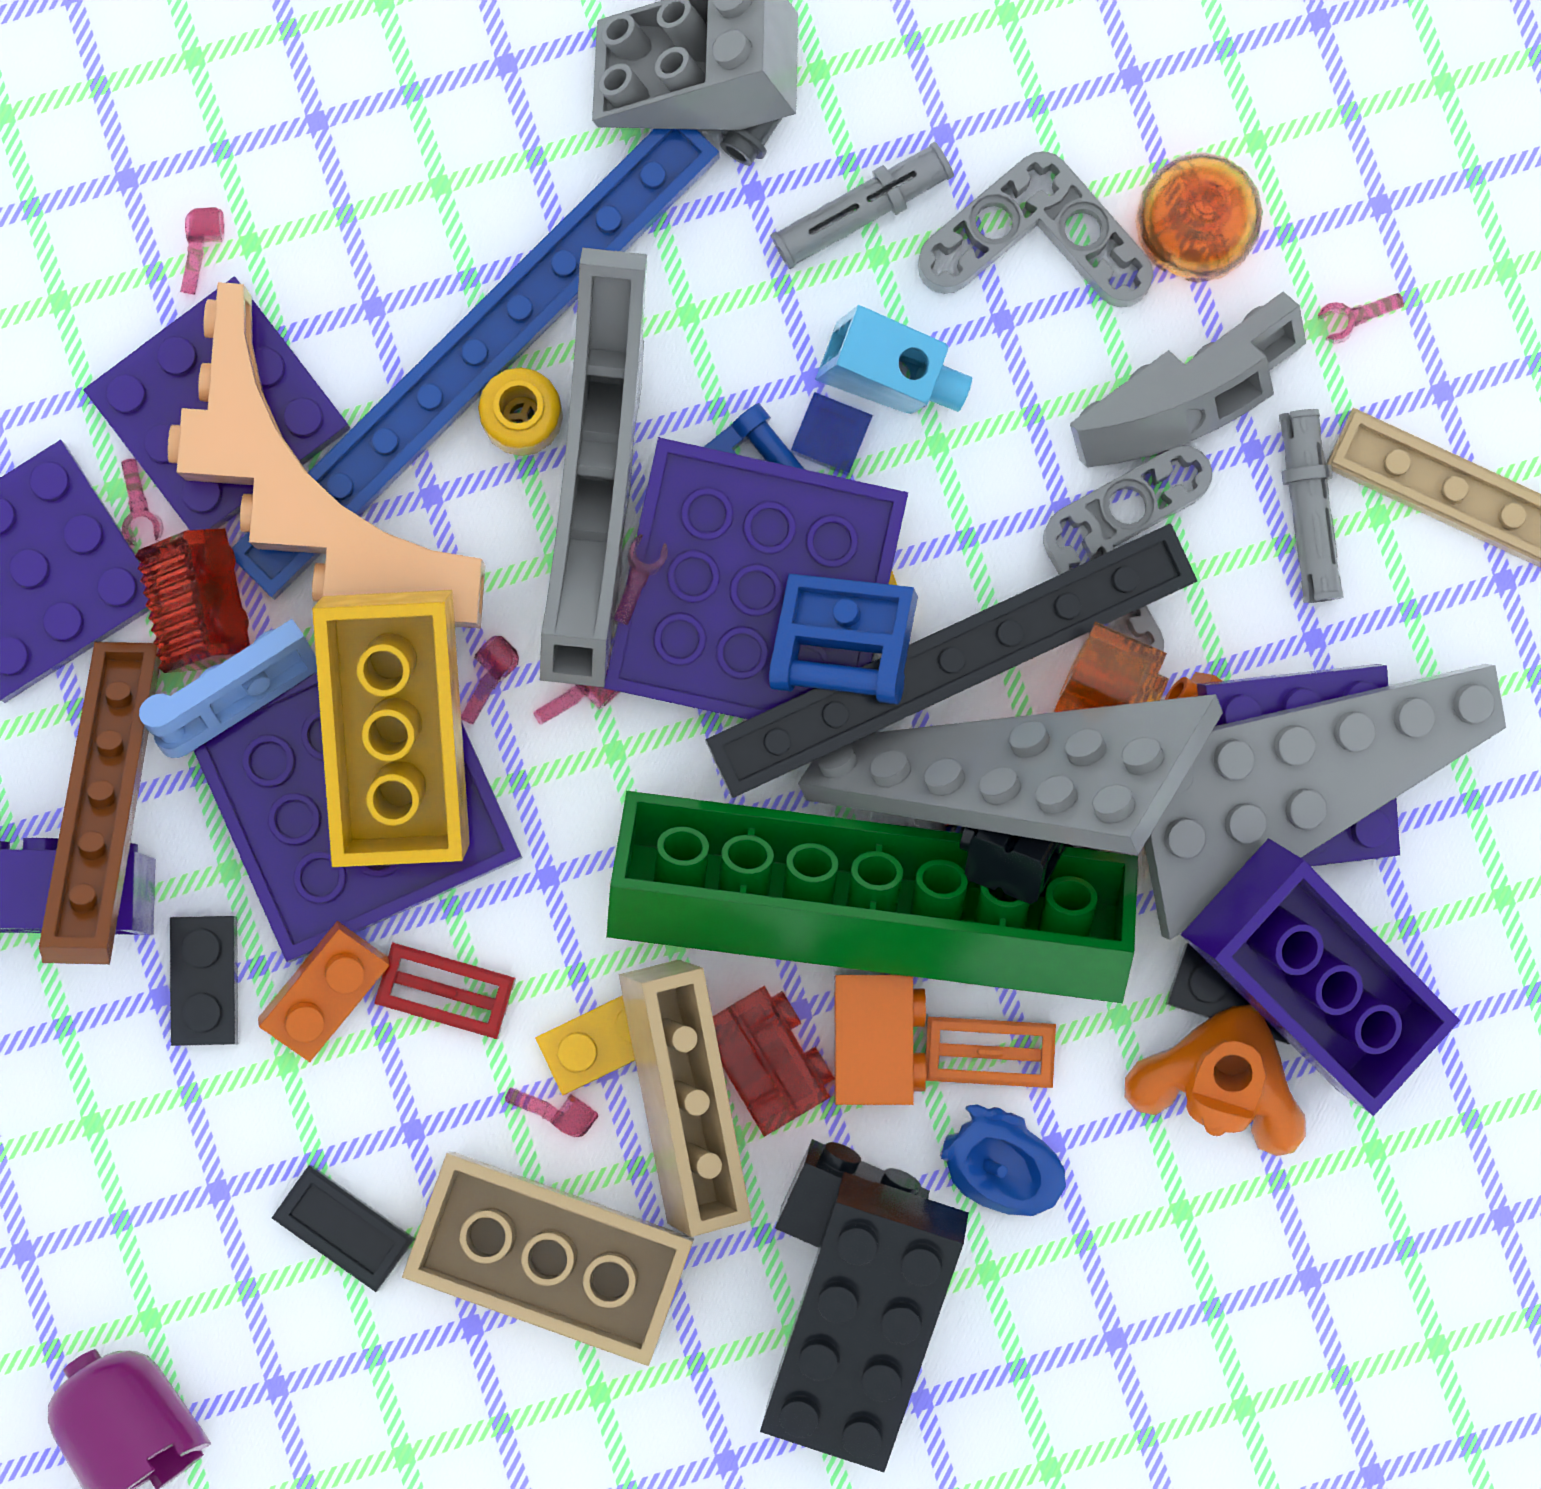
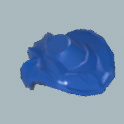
[940,1104,1066,1216]

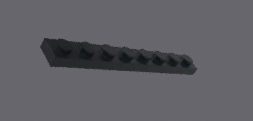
[705,523,1198,798]

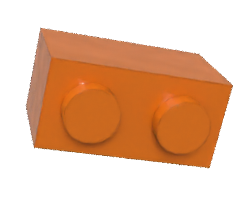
[834,975,926,1105]

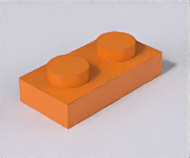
[258,921,390,1062]

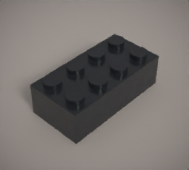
[760,1172,969,1473]

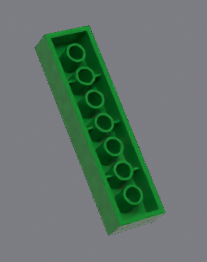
[606,790,1138,1004]

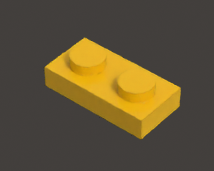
[535,996,635,1096]

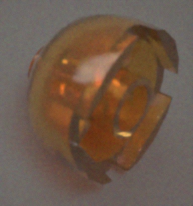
[1135,152,1263,283]

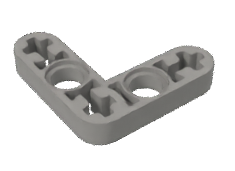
[918,151,1154,308]
[1043,446,1212,677]

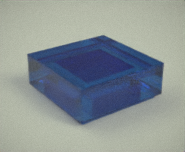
[791,392,873,476]

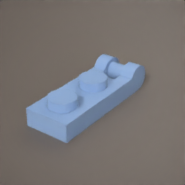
[139,619,317,758]

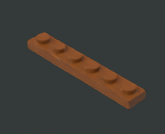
[39,642,161,965]

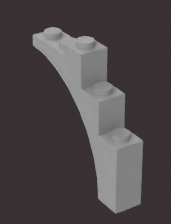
[540,248,648,687]

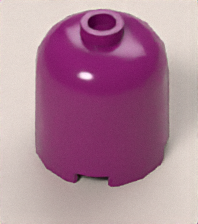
[47,1349,211,1489]

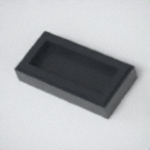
[272,1165,415,1292]

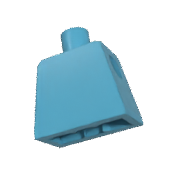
[815,305,973,414]

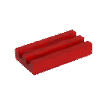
[374,942,516,1039]

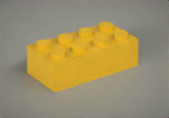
[312,590,470,867]

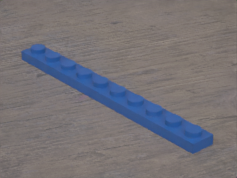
[227,129,720,600]

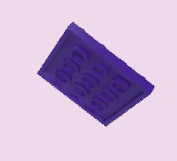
[604,437,909,720]
[193,672,523,963]

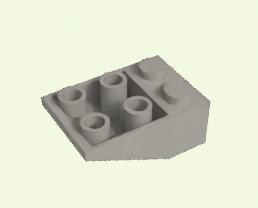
[592,0,798,130]

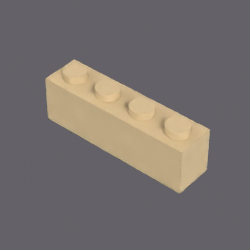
[618,959,752,1237]

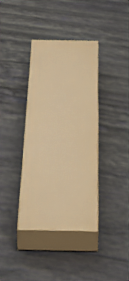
[1326,407,1541,568]

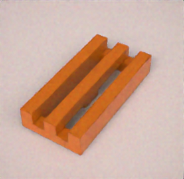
[925,1016,1056,1088]

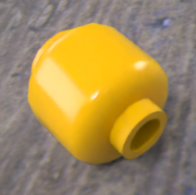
[478,367,563,456]

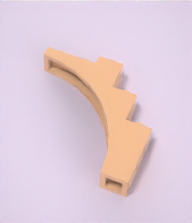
[168,282,486,629]

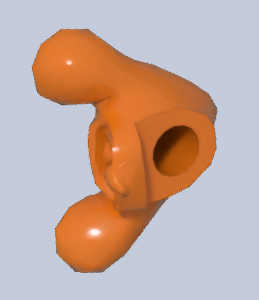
[1124,1005,1306,1156]

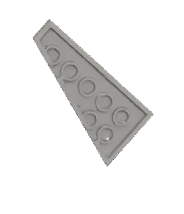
[1145,664,1506,940]
[798,694,1223,856]

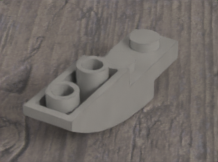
[1070,291,1306,468]

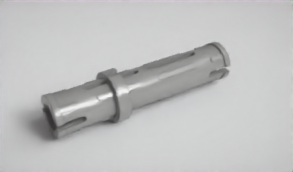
[770,142,954,269]
[1279,409,1344,603]

